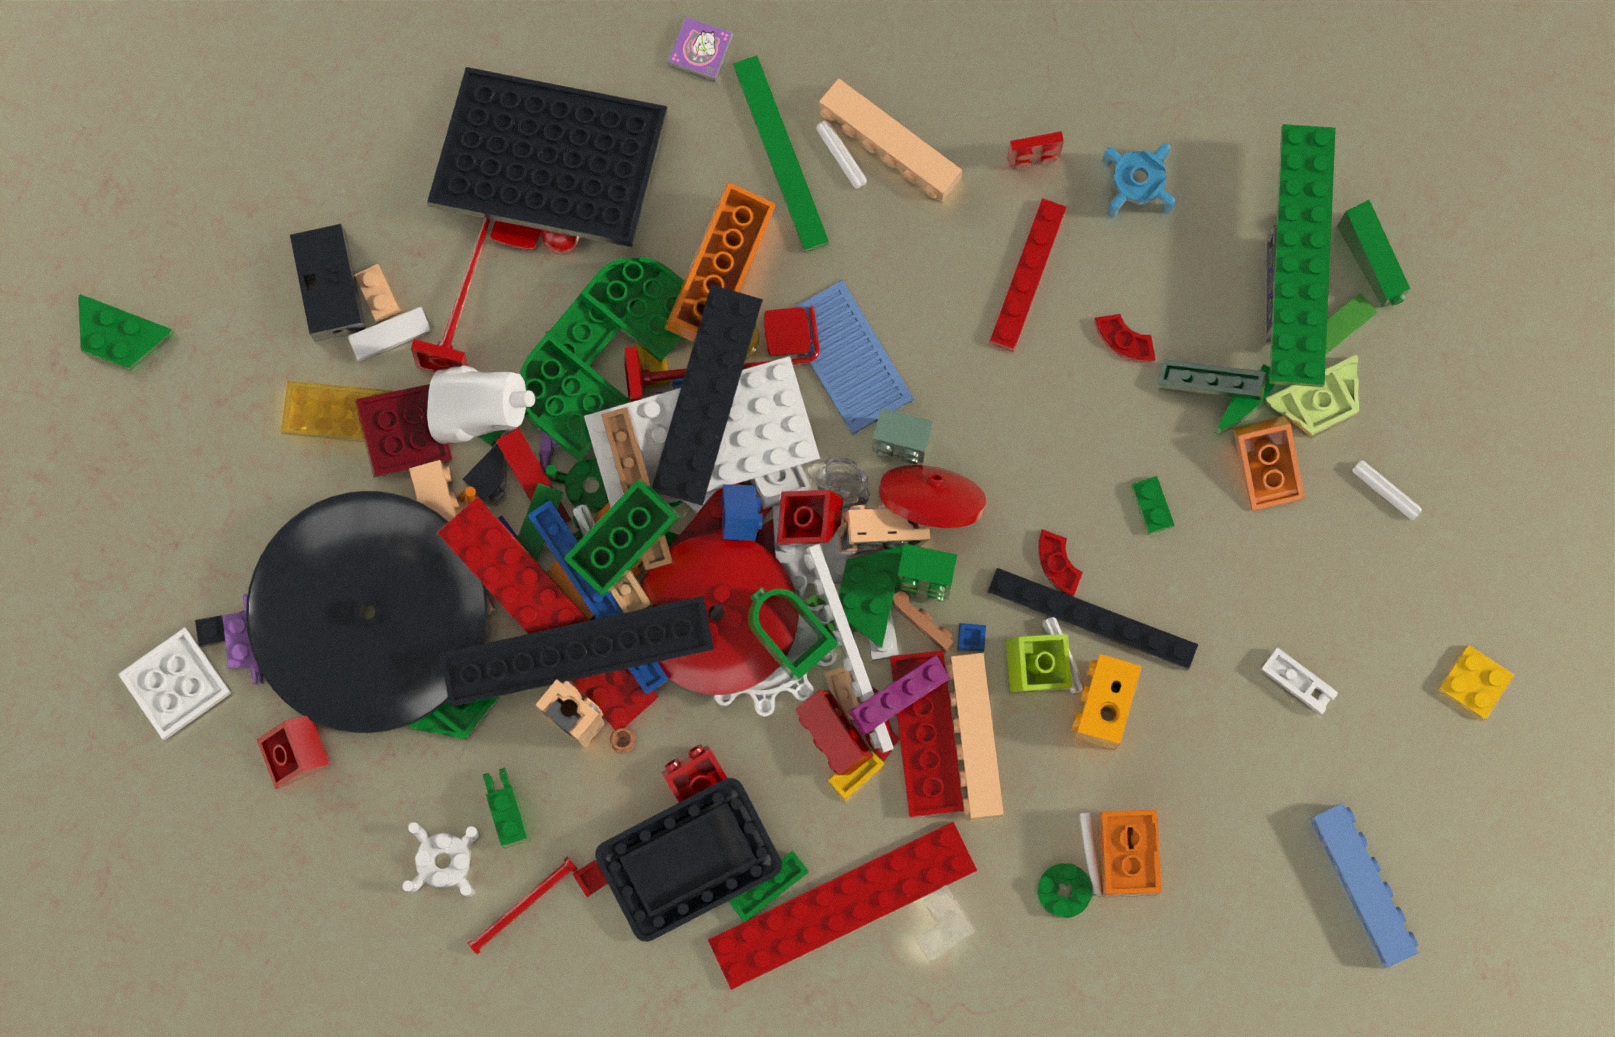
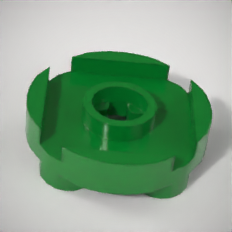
[1037,863,1092,918]

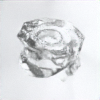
[807,456,870,512]

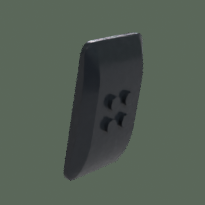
[595,778,782,942]

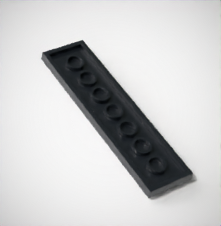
[652,284,763,506]

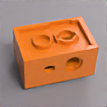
[1098,810,1162,897]

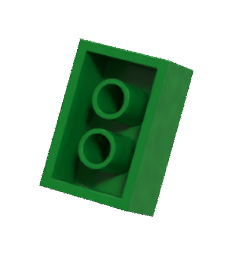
[896,544,958,602]

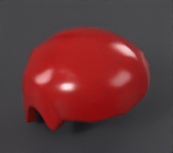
[541,230,581,254]

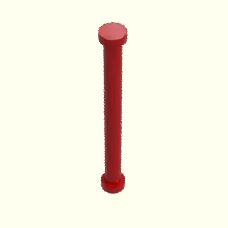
[467,857,578,955]

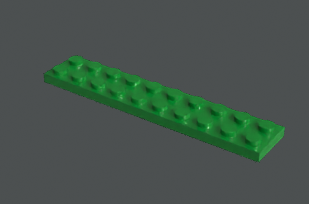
[1269,124,1336,387]

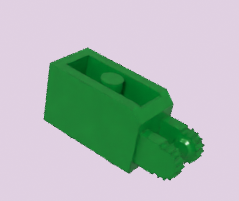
[483,768,531,849]

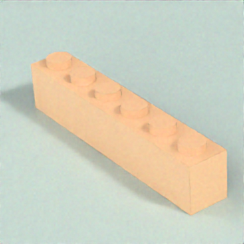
[819,78,962,201]
[946,653,1004,820]

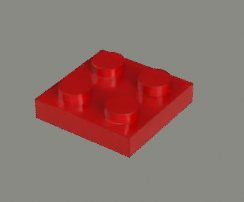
[1007,131,1064,168]

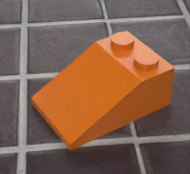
[1232,416,1305,511]

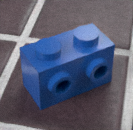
[721,484,762,541]

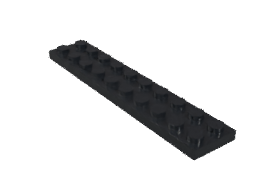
[439,596,715,707]

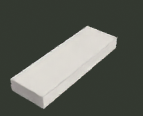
[348,307,432,362]

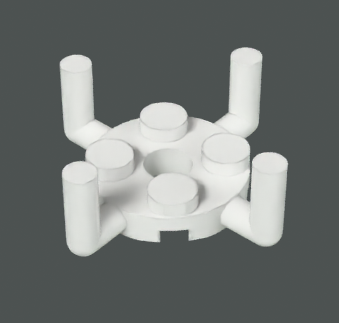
[402,822,480,897]

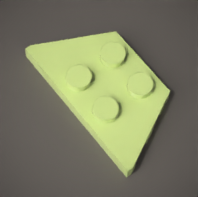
[1264,355,1359,436]

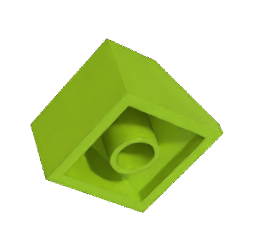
[1005,634,1072,693]

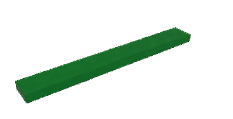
[733,55,829,252]

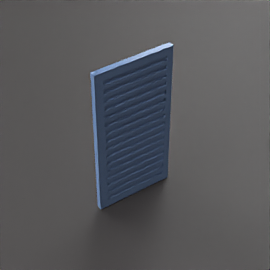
[793,280,914,435]

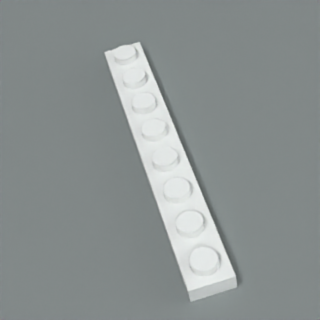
[804,544,894,753]

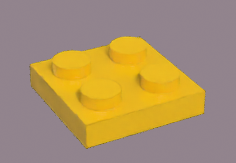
[1438,645,1514,721]

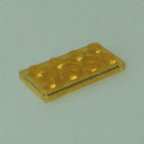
[281,381,393,442]

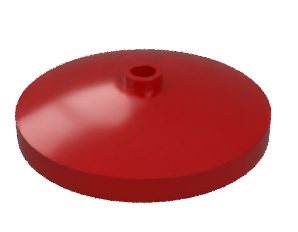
[878,465,986,528]

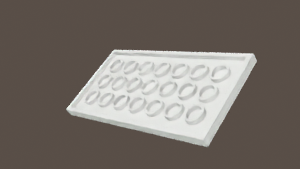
[584,356,820,507]

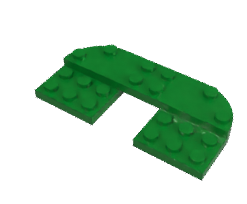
[519,256,684,461]

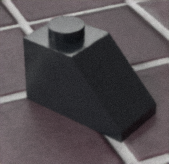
[462,444,507,505]

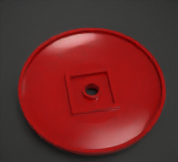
[642,533,799,695]

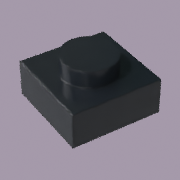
[195,615,226,648]

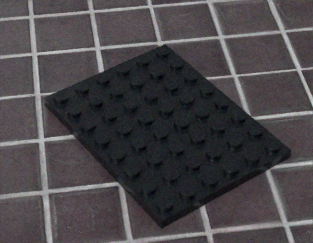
[427,67,668,248]

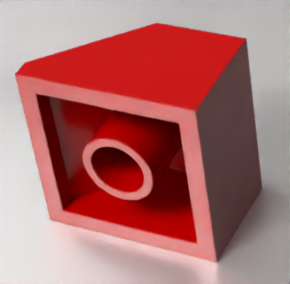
[776,490,843,545]
[257,716,329,789]

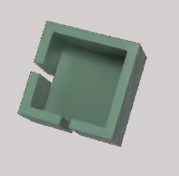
[872,408,933,464]

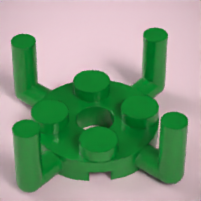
[546,456,609,529]

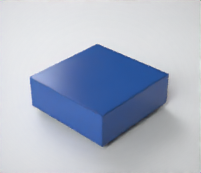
[957,623,986,653]

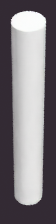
[1080,813,1102,895]

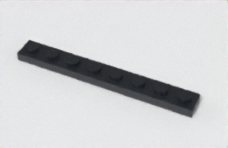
[987,568,1198,670]

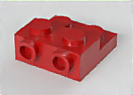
[661,744,727,802]

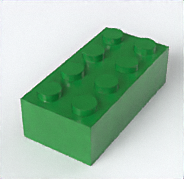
[563,479,682,596]

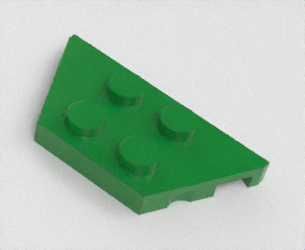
[78,294,174,370]
[838,546,903,648]
[407,697,500,740]

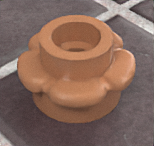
[610,727,636,753]

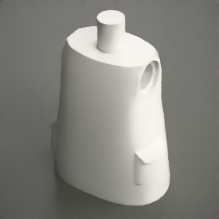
[427,366,535,444]

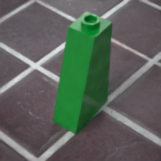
[1337,200,1411,307]

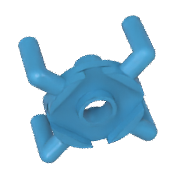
[1102,143,1176,218]

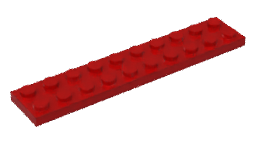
[437,497,659,731]
[708,821,977,990]

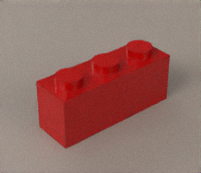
[795,690,874,775]

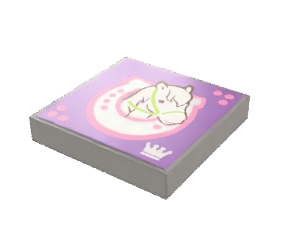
[667,16,734,81]

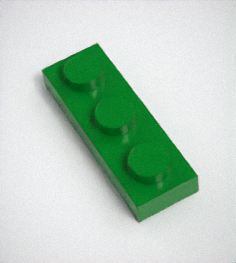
[728,850,809,922]

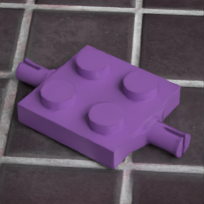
[223,594,264,685]

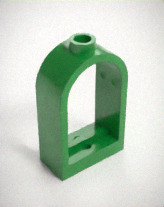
[748,587,839,681]

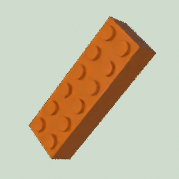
[664,182,776,342]

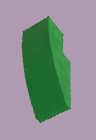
[1214,364,1276,435]

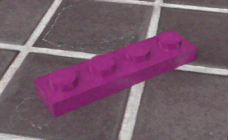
[849,655,950,735]

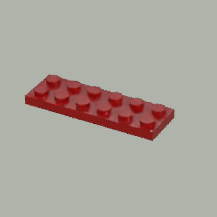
[890,650,964,818]

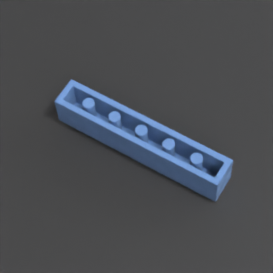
[1310,803,1418,968]

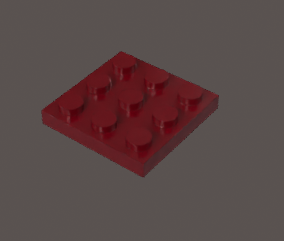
[355,384,452,478]

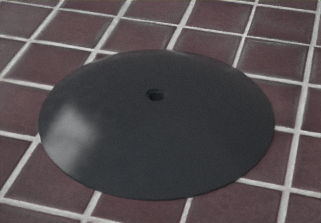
[246,491,488,733]

